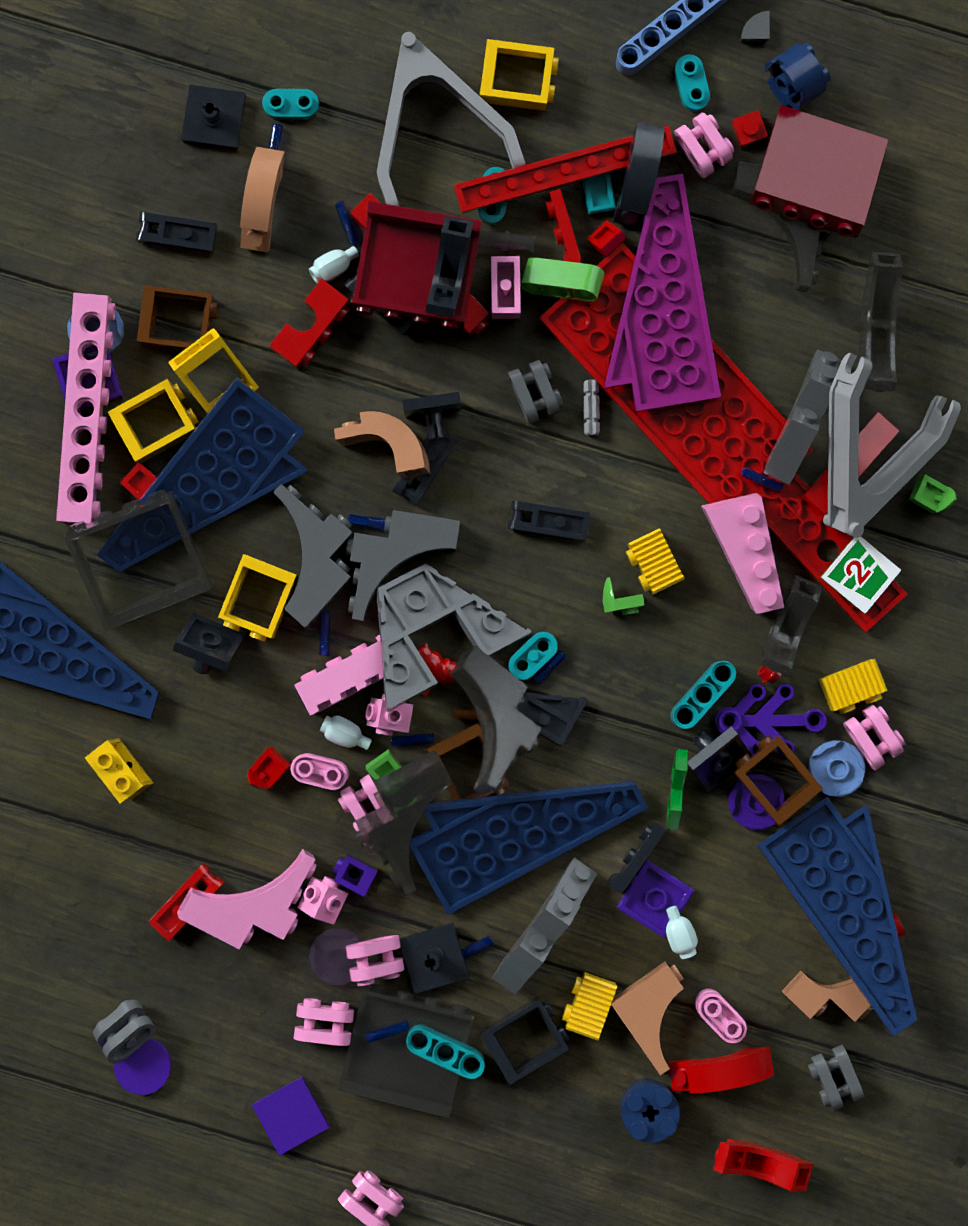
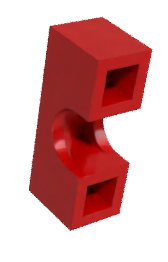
[269,279,350,370]

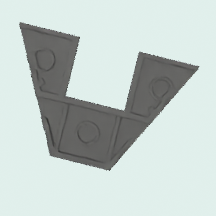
[376,564,532,712]

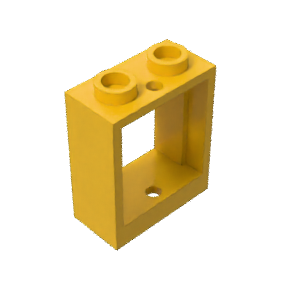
[480,39,559,111]
[168,328,259,414]
[108,379,199,463]
[218,554,299,642]
[85,738,153,804]

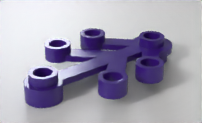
[715,684,827,757]

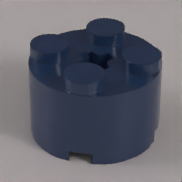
[765,42,831,110]
[620,1079,680,1143]

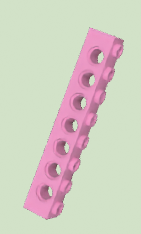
[56,293,116,524]

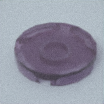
[309,927,362,985]

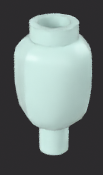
[309,246,359,283]
[320,716,371,750]
[666,906,698,959]

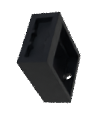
[480,996,570,1085]

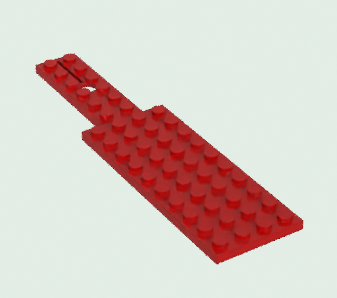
[539,242,907,633]

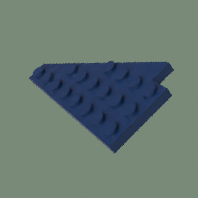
[97,377,308,572]
[0,560,160,719]
[408,781,648,915]
[757,797,917,1037]

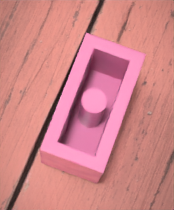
[491,256,520,319]

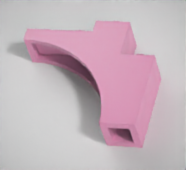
[177,849,316,949]

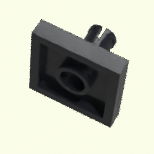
[181,84,246,150]
[402,392,461,440]
[173,613,246,674]
[687,726,751,793]
[399,922,470,994]

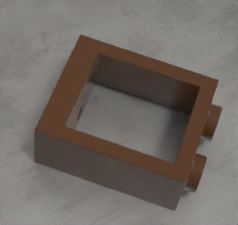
[137,285,219,351]
[427,723,509,800]
[732,735,823,826]

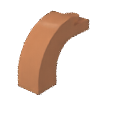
[240,147,285,252]
[334,411,430,479]

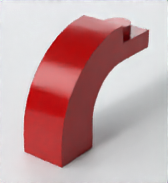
[668,1047,774,1094]
[713,1138,814,1191]

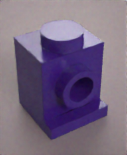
[332,854,378,896]

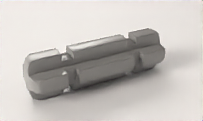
[584,380,600,436]

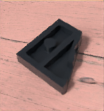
[512,693,588,747]

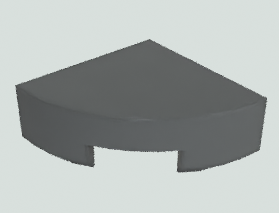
[740,11,770,42]

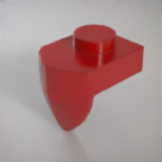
[247,746,291,790]

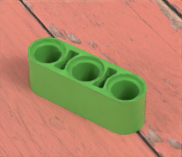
[520,258,605,302]

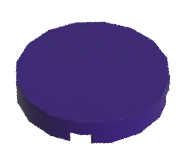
[728,774,785,830]
[114,1038,172,1095]

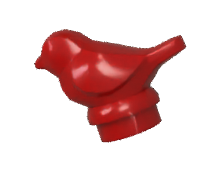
[417,643,456,696]

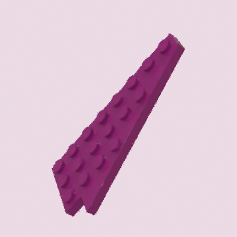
[605,174,721,412]

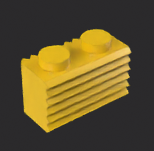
[626,528,684,595]
[819,659,888,714]
[562,972,617,1040]

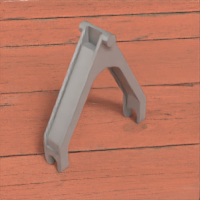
[377,32,526,206]
[823,353,961,538]

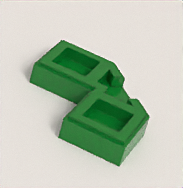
[666,749,688,830]

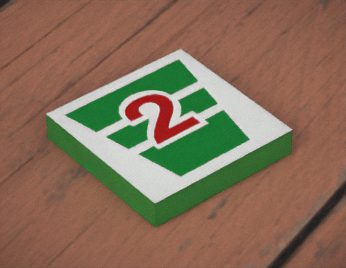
[820,536,901,614]

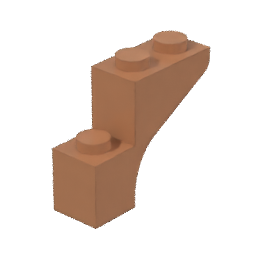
[782,971,872,1022]

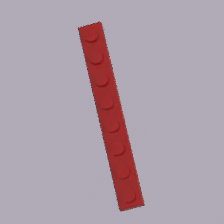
[453,126,677,214]

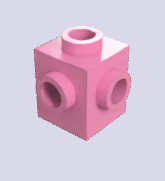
[366,694,413,736]
[297,876,348,925]

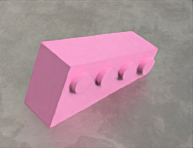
[701,493,784,614]
[294,635,383,716]

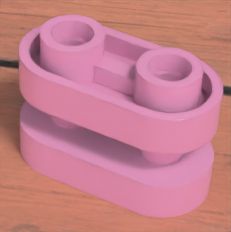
[674,112,735,178]
[843,705,905,770]
[291,753,349,790]
[338,774,398,840]
[346,935,404,986]
[695,989,747,1043]
[294,998,354,1046]
[338,1170,404,1226]

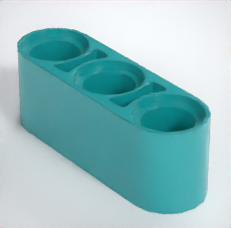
[670,661,736,729]
[406,1024,485,1079]

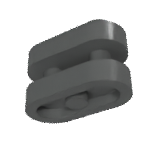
[507,360,563,424]
[93,1000,156,1064]
[808,1045,865,1111]

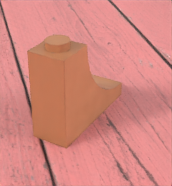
[611,962,684,1075]

